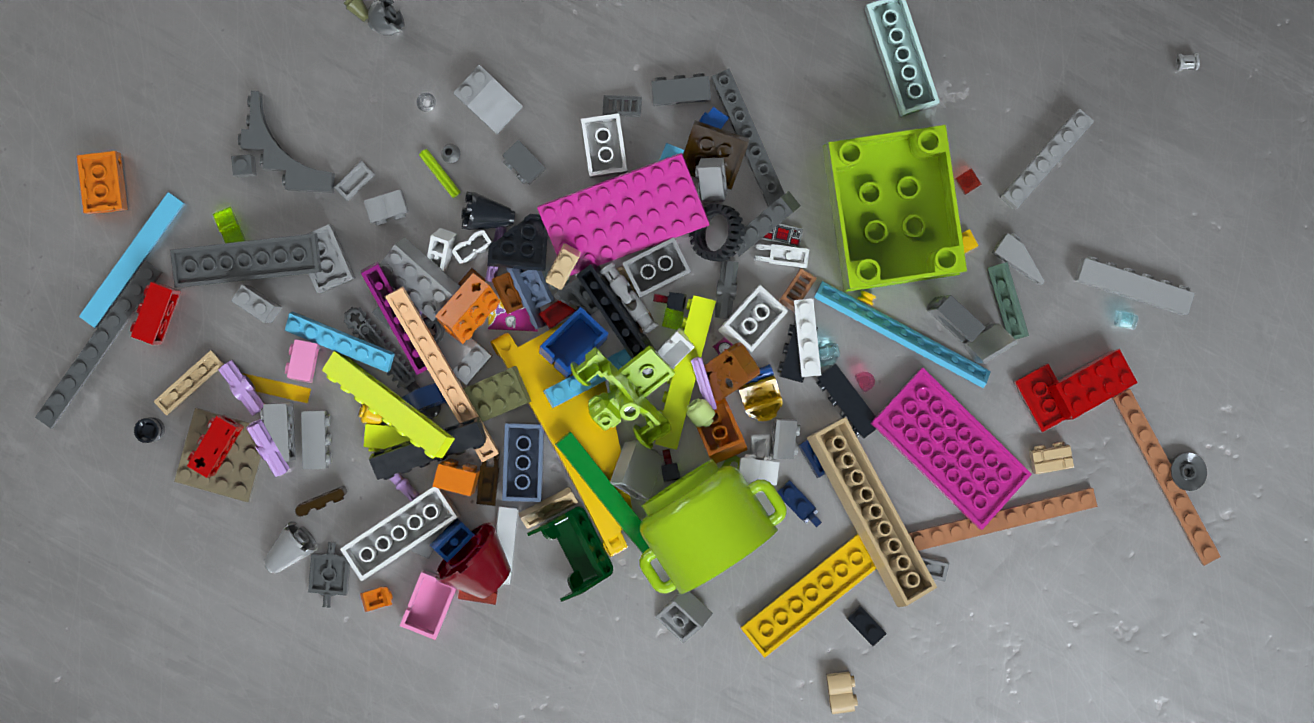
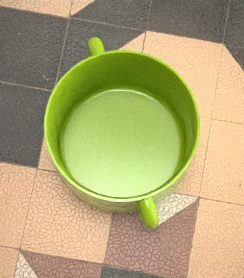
[639,459,787,594]

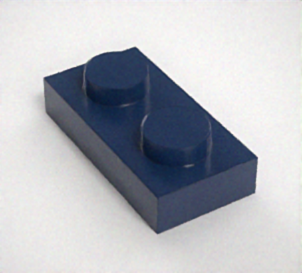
[799,439,826,478]

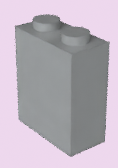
[231,285,282,323]
[610,439,664,500]

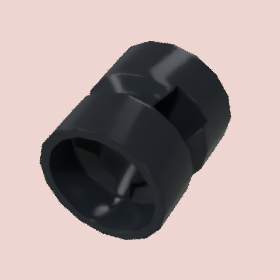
[134,417,165,443]

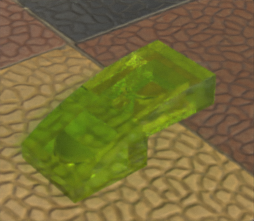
[213,207,246,243]

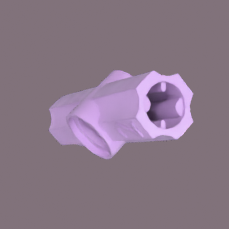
[218,360,265,416]
[246,419,290,477]

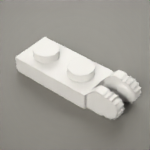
[754,244,809,268]

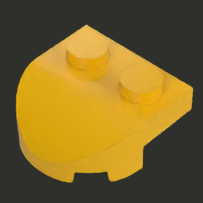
[738,376,783,421]

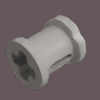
[1176,53,1200,71]

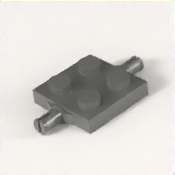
[308,542,350,608]

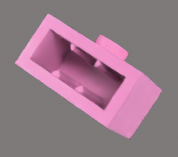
[285,340,320,383]

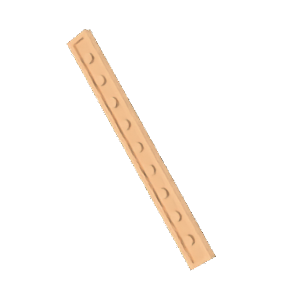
[385,286,500,462]

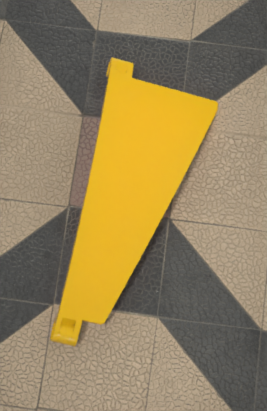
[490,320,632,557]

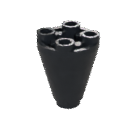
[461,191,515,230]

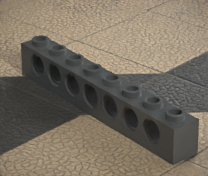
[711,69,785,207]

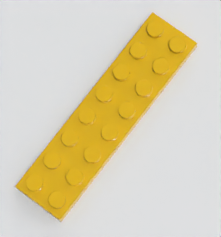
[740,533,877,658]

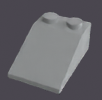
[453,65,523,134]
[963,323,1018,364]
[435,332,493,385]
[260,402,296,462]
[770,418,800,459]

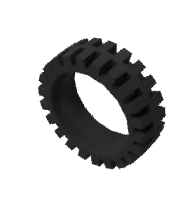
[689,203,745,262]

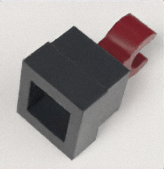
[653,292,687,312]
[661,449,681,482]

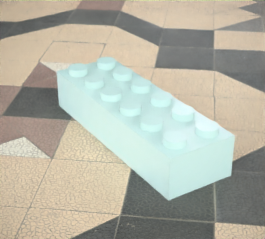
[864,0,940,117]

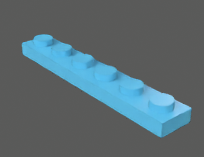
[285,311,395,372]
[543,349,632,408]

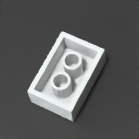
[581,113,628,178]
[718,285,788,353]

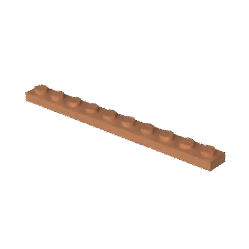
[1112,389,1221,566]
[908,488,1098,551]

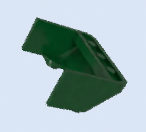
[527,506,613,602]

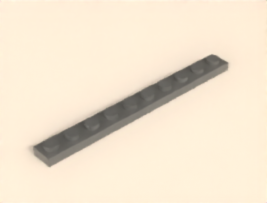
[35,261,163,428]

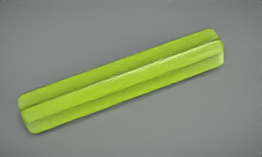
[419,149,461,198]

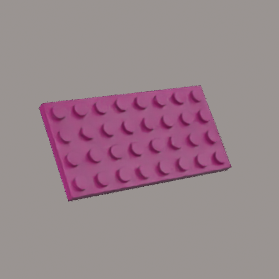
[537,153,710,276]
[871,368,1032,530]

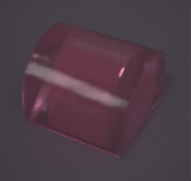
[855,372,875,392]

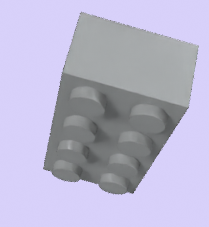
[380,237,461,321]

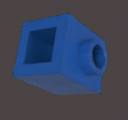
[699,107,729,129]

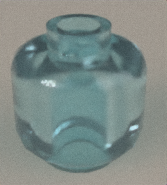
[818,340,840,367]

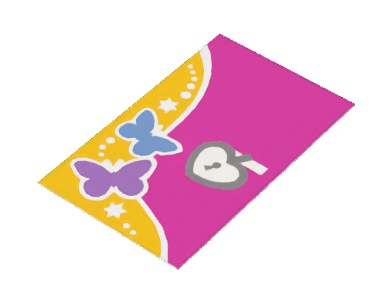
[488,299,538,332]

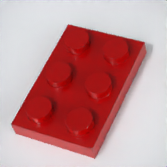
[1014,363,1065,432]

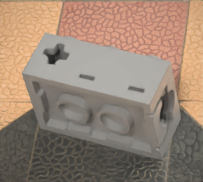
[307,224,355,293]

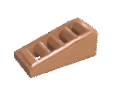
[779,268,817,312]

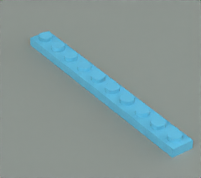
[814,281,991,388]

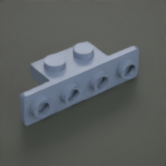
[506,268,554,330]

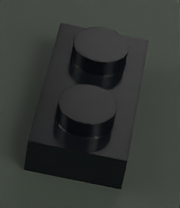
[846,605,887,646]

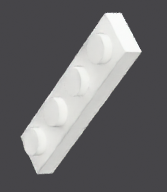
[794,298,821,377]

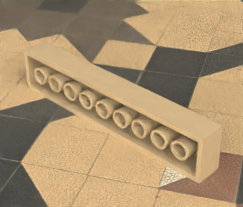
[807,417,937,607]

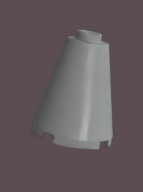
[264,521,317,573]

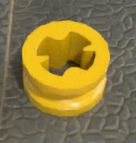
[857,290,876,306]

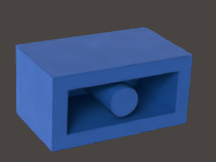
[430,518,474,563]

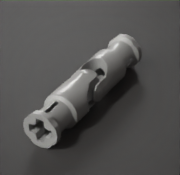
[600,262,658,335]

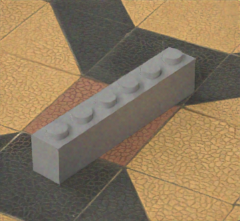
[1000,109,1094,210]
[1075,256,1195,315]

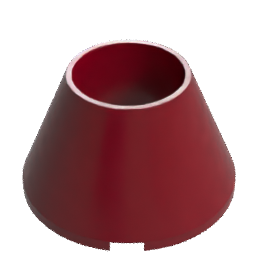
[435,523,511,599]

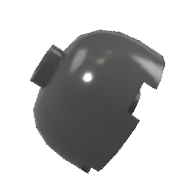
[368,0,405,36]

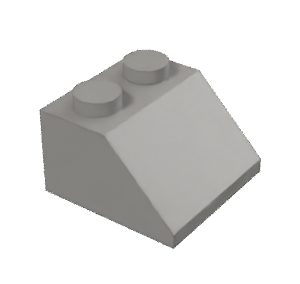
[656,591,713,643]

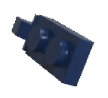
[777,480,822,528]

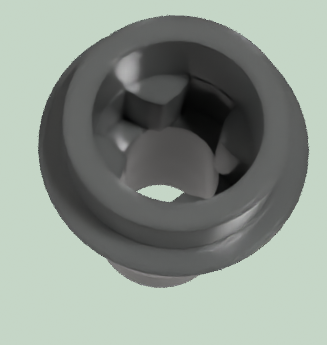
[441,144,460,163]

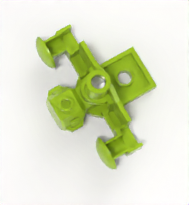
[570,345,675,448]

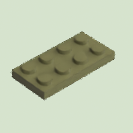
[463,366,531,422]

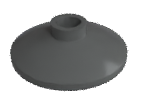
[1171,453,1207,491]

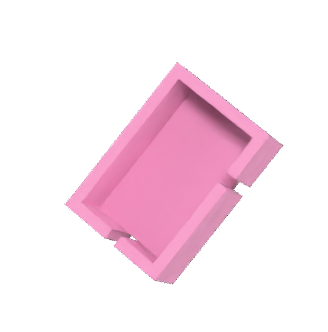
[400,570,457,640]

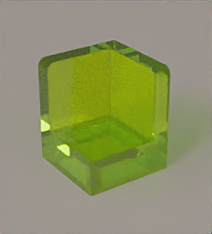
[661,308,684,330]

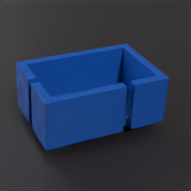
[539,307,609,379]

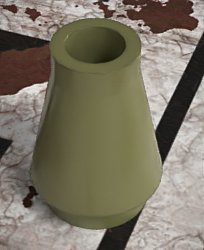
[343,0,368,22]

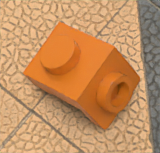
[360,586,393,612]

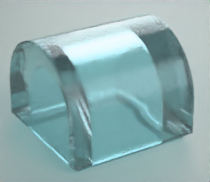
[1114,311,1138,330]

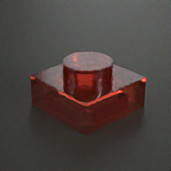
[955,168,982,195]

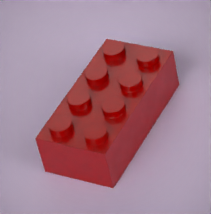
[1048,349,1138,420]

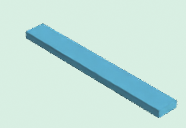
[79,192,185,328]

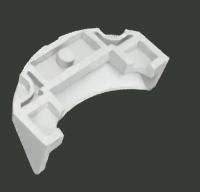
[642,328,694,398]

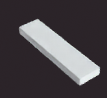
[496,506,518,585]

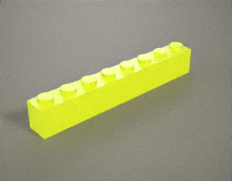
[655,295,716,450]
[322,351,455,459]

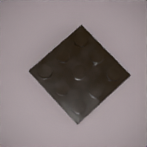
[683,120,750,190]

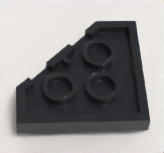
[487,214,548,271]

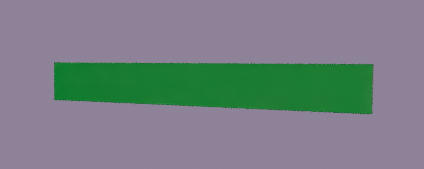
[555,432,649,554]

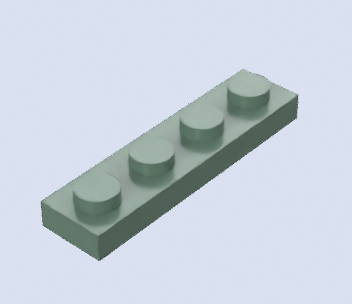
[988,262,1029,340]

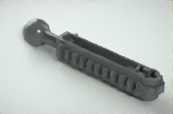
[344,307,441,419]

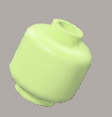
[686,398,715,427]

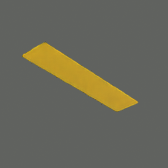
[243,373,311,403]

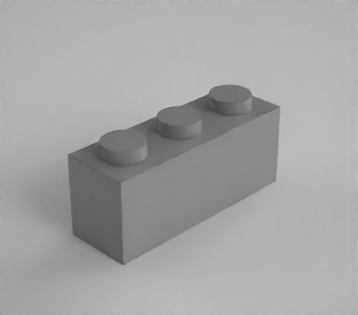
[301,410,332,469]

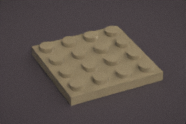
[174,408,262,502]

